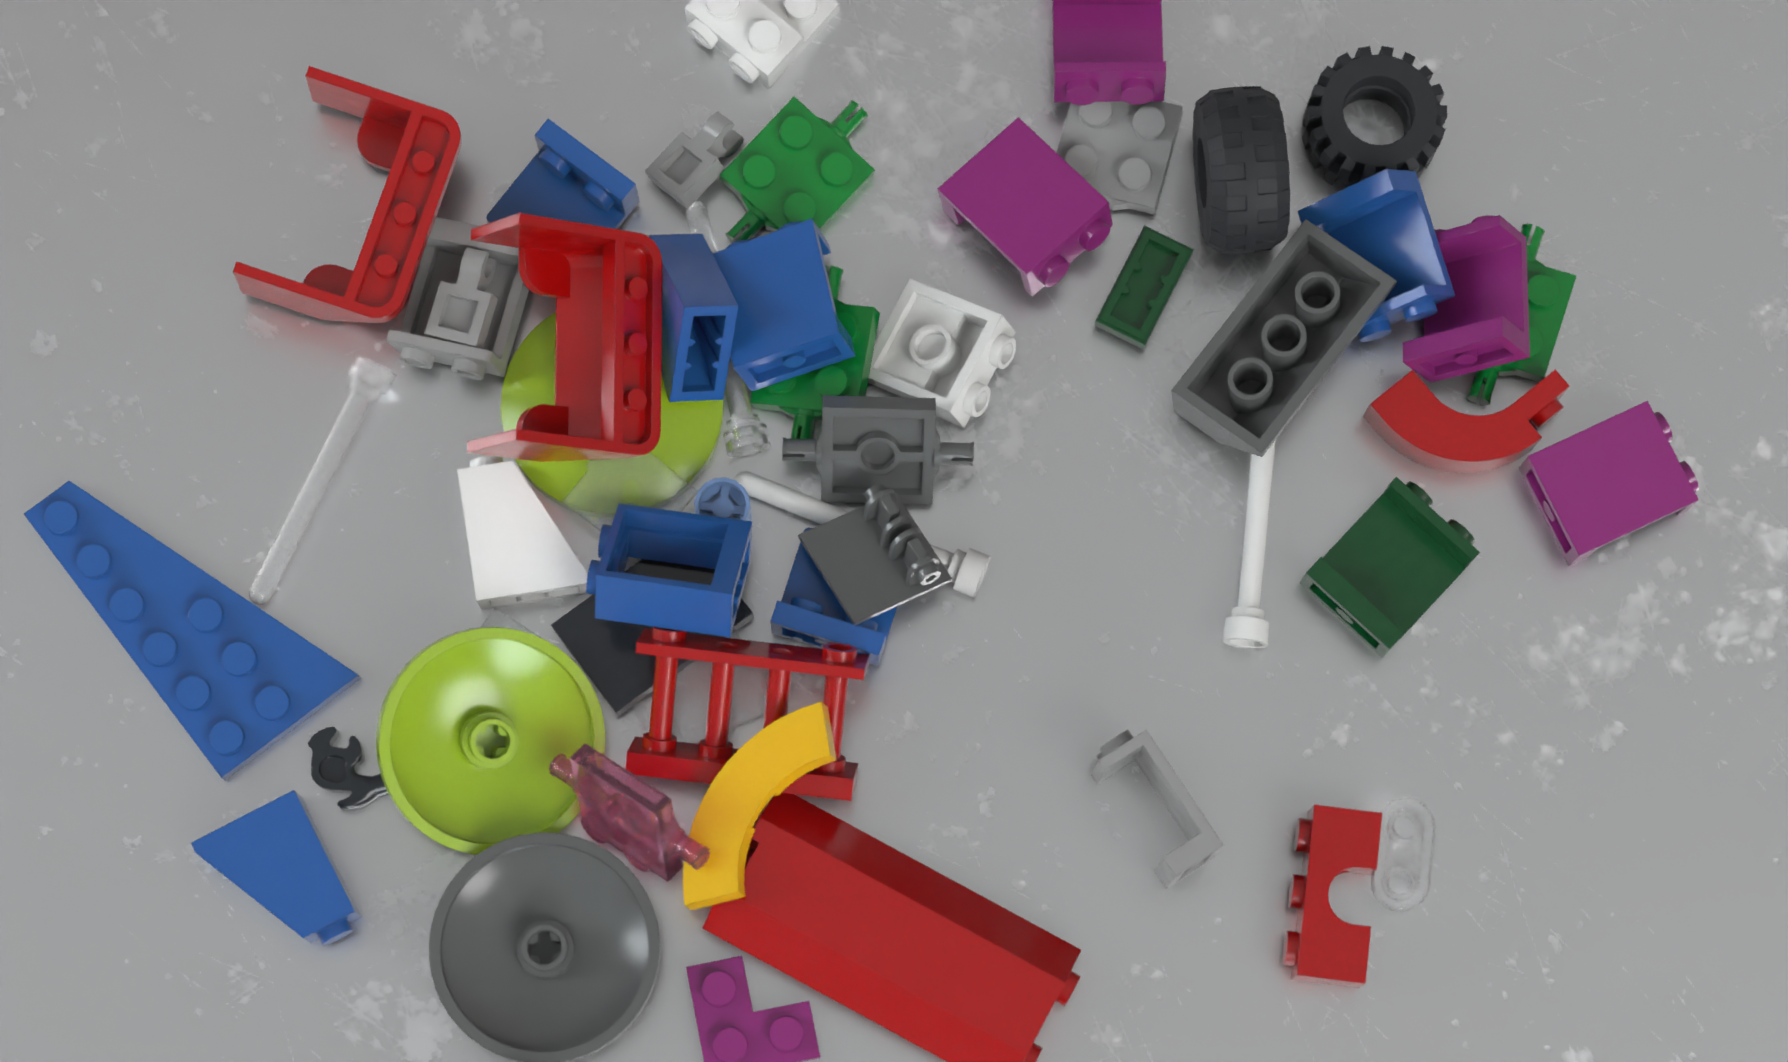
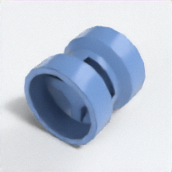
[694,477,752,521]

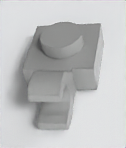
[645,112,744,209]
[424,247,498,349]

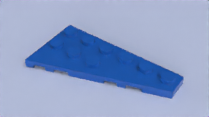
[24,481,361,781]

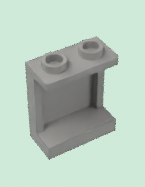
[386,217,529,380]

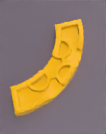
[683,701,836,911]

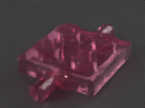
[549,743,710,882]

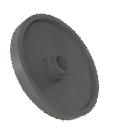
[429,832,661,1062]

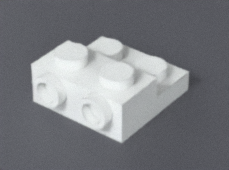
[685,0,839,89]
[868,278,1016,428]

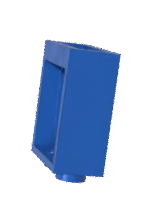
[586,503,752,637]

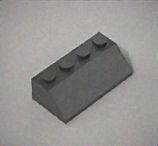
[1171,219,1397,457]

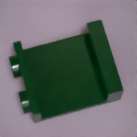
[1300,477,1480,658]

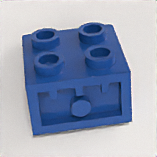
[486,118,640,229]
[770,527,898,666]

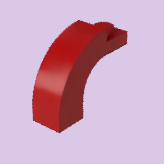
[1363,369,1570,473]

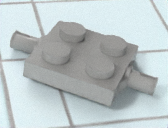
[1057,101,1183,215]

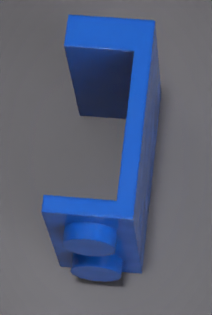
[1297,169,1455,342]
[712,219,856,391]

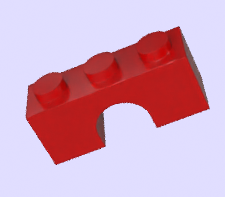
[1283,805,1382,988]

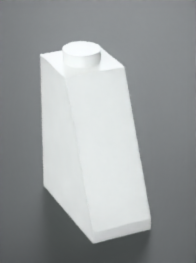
[457,456,588,610]

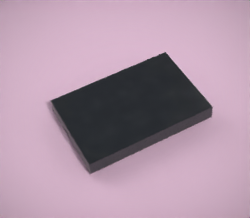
[551,559,754,717]

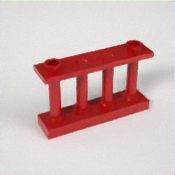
[625,627,870,801]

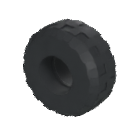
[1193,86,1290,254]

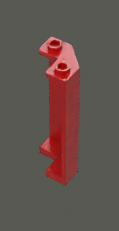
[702,793,1081,1062]

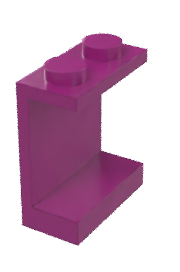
[1052,0,1166,105]
[937,117,1113,297]
[1403,215,1530,383]
[1519,401,1699,566]

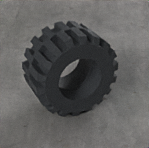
[1302,46,1447,189]

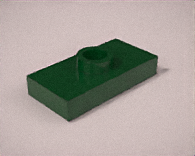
[1094,225,1194,350]

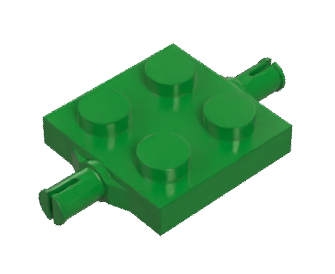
[719,96,875,242]
[1467,224,1577,405]
[750,265,880,439]

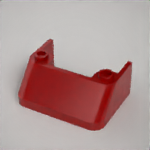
[233,66,462,323]
[467,213,662,462]

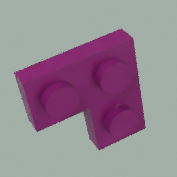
[686,956,820,1062]

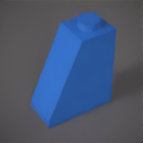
[649,234,738,402]
[191,790,362,946]

